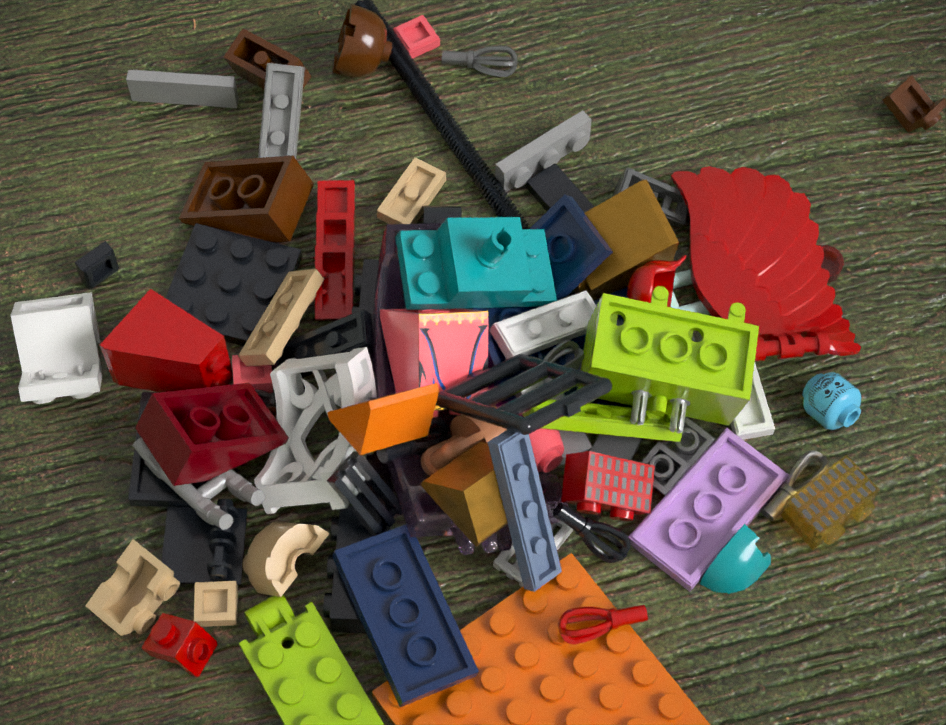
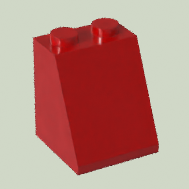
[100,289,233,392]

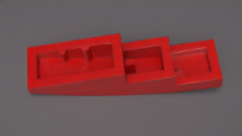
[315,180,355,321]

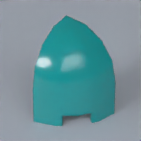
[700,524,771,594]

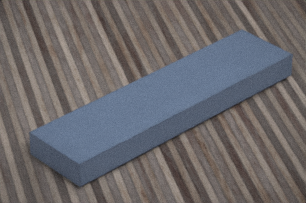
[488,430,562,592]

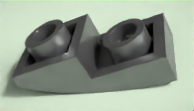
[641,417,715,496]

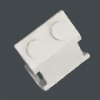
[11,292,102,404]

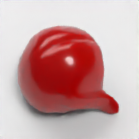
[627,255,687,307]

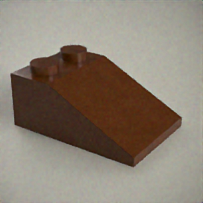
[179,155,314,242]

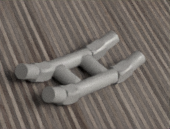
[132,438,265,530]

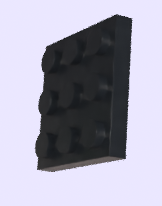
[165,223,302,346]

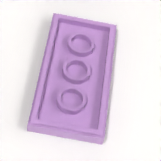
[628,428,789,592]

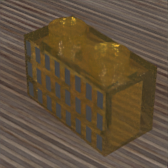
[781,455,880,550]

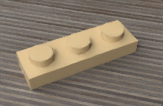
[238,269,324,366]

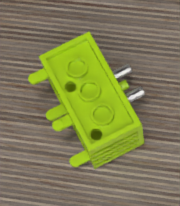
[577,286,759,433]

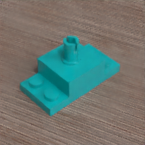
[395,217,557,310]

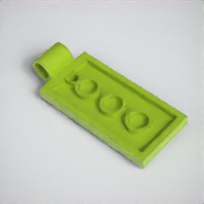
[239,595,384,725]

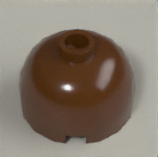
[332,4,392,78]

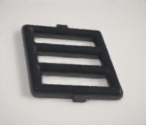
[436,354,612,435]

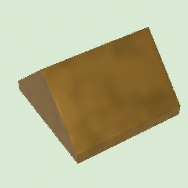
[421,442,508,547]

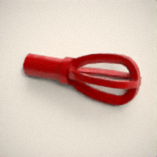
[558,605,648,644]

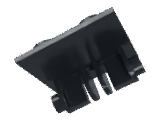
[162,499,248,585]

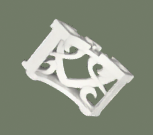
[254,347,377,514]

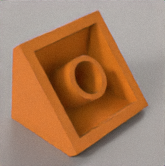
[327,383,439,455]

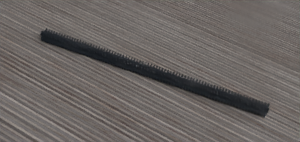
[355,0,531,229]

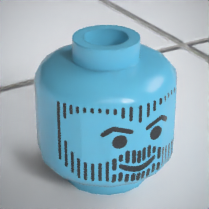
[802,372,862,430]

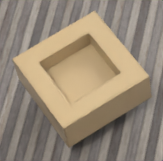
[194,581,238,627]

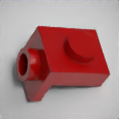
[141,613,217,677]

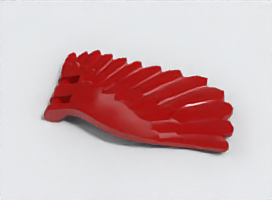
[671,166,861,361]

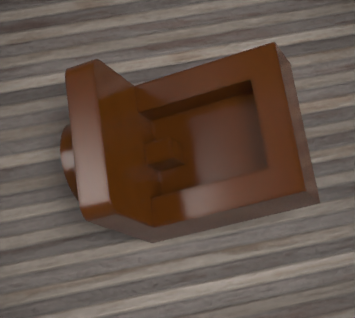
[882,75,946,133]

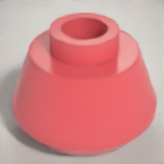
[529,428,564,473]

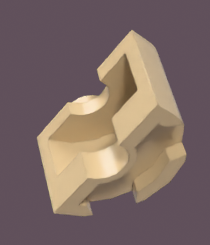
[242,521,330,597]
[85,539,180,636]

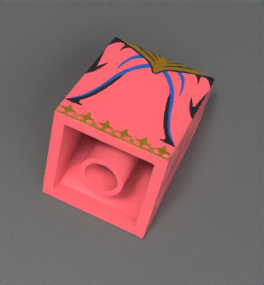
[380,308,488,418]

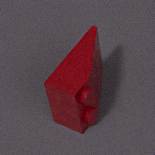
[135,383,289,486]

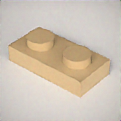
[377,158,446,231]

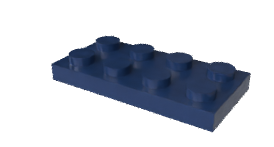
[332,523,479,707]

